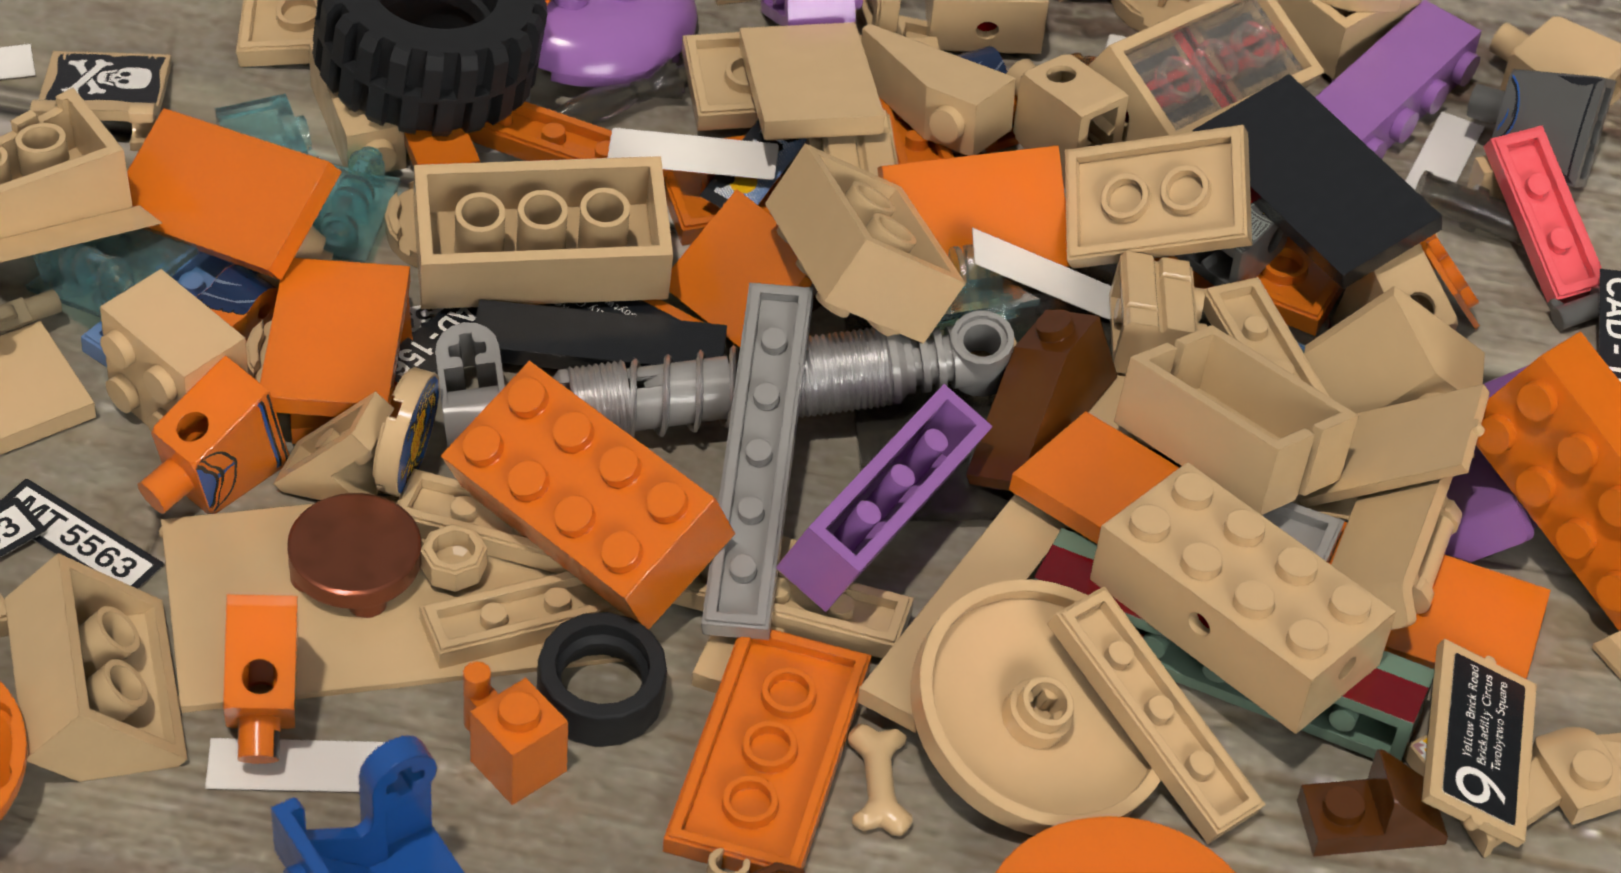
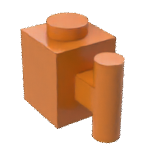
[463,661,568,805]

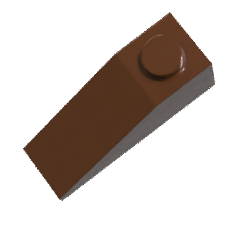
[966,309,1118,491]

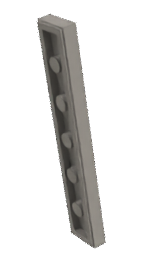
[701,283,814,640]

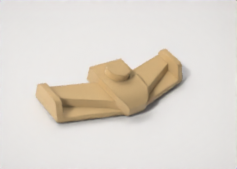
[1459,727,1621,858]

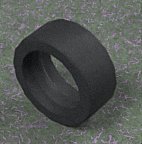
[537,612,667,747]

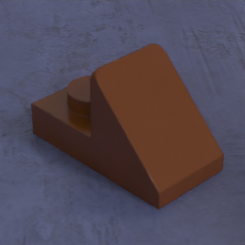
[1297,749,1448,857]

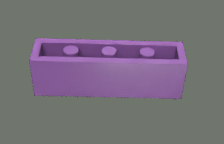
[1315,0,1482,159]
[776,384,993,612]

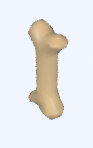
[848,724,912,836]

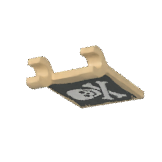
[30,51,171,151]

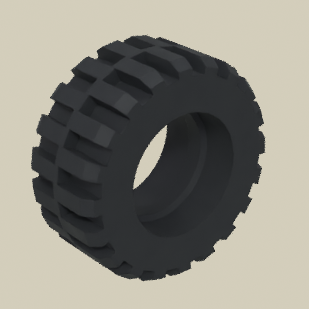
[312,0,547,136]

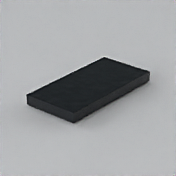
[1192,74,1442,289]

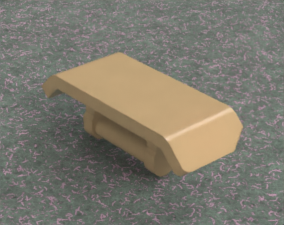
[1331,453,1475,630]

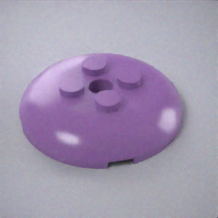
[538,0,697,87]

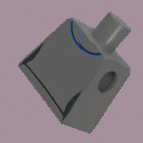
[1467,69,1617,187]

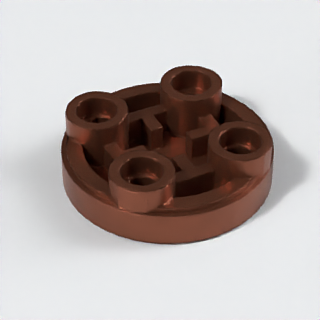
[287,493,422,618]

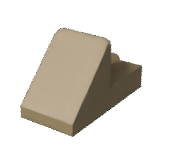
[273,391,394,500]

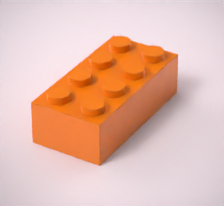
[1476,331,1621,630]
[440,360,735,629]

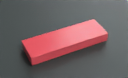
[1483,125,1602,304]

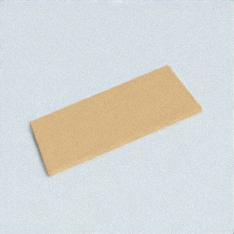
[159,496,624,713]

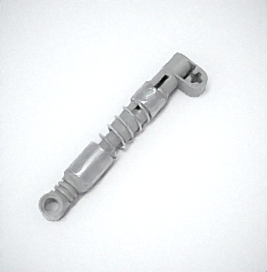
[435,310,1014,447]

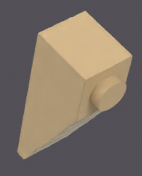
[862,23,1016,156]

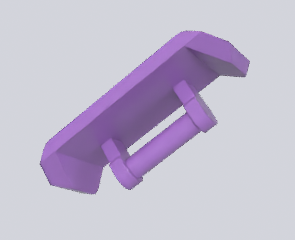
[1445,365,1538,563]

